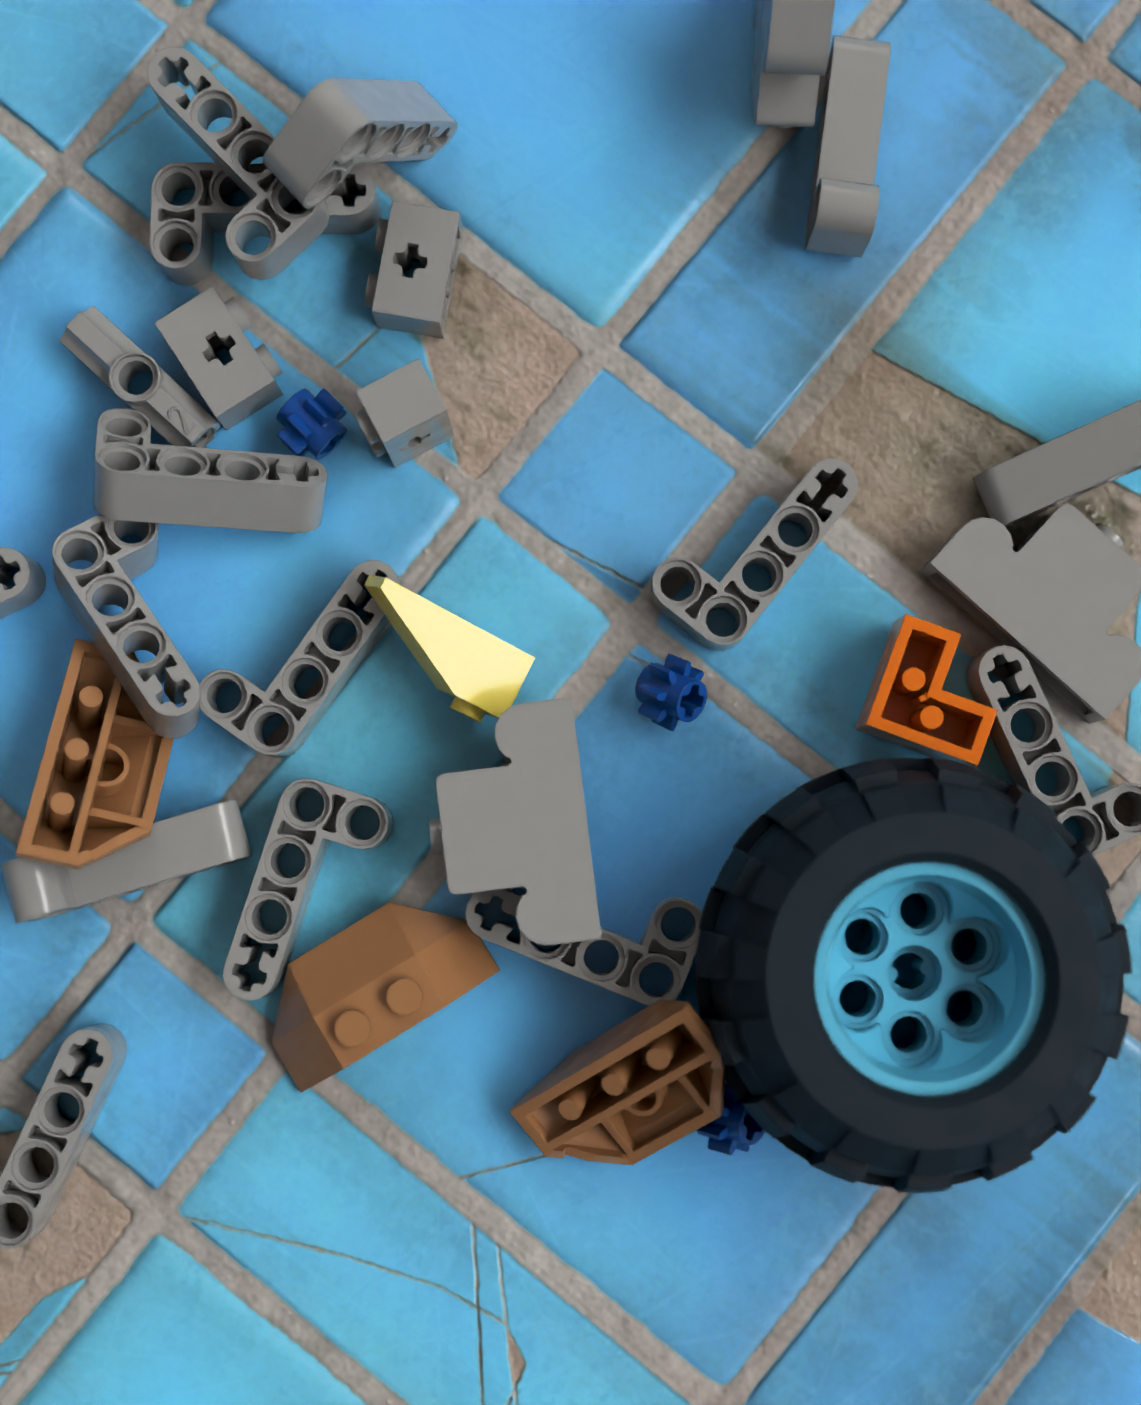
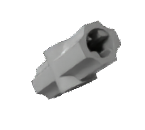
[59,306,221,448]

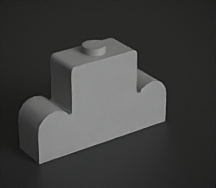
[750,0,835,128]
[919,503,1141,724]
[429,697,602,945]

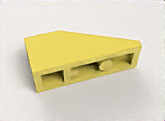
[364,575,535,723]

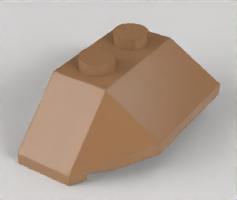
[16,639,174,870]
[271,902,500,1093]
[509,999,725,1165]

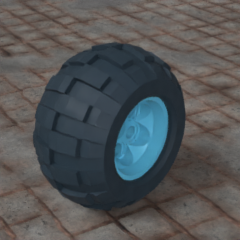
[695,758,1132,1193]

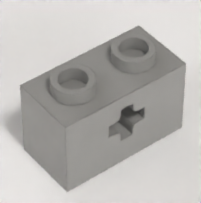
[365,200,463,339]
[155,286,283,431]
[354,358,454,468]

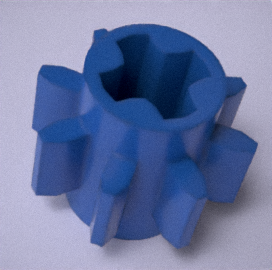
[276,388,348,460]
[635,654,707,731]
[697,1083,765,1156]

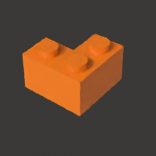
[855,614,998,766]

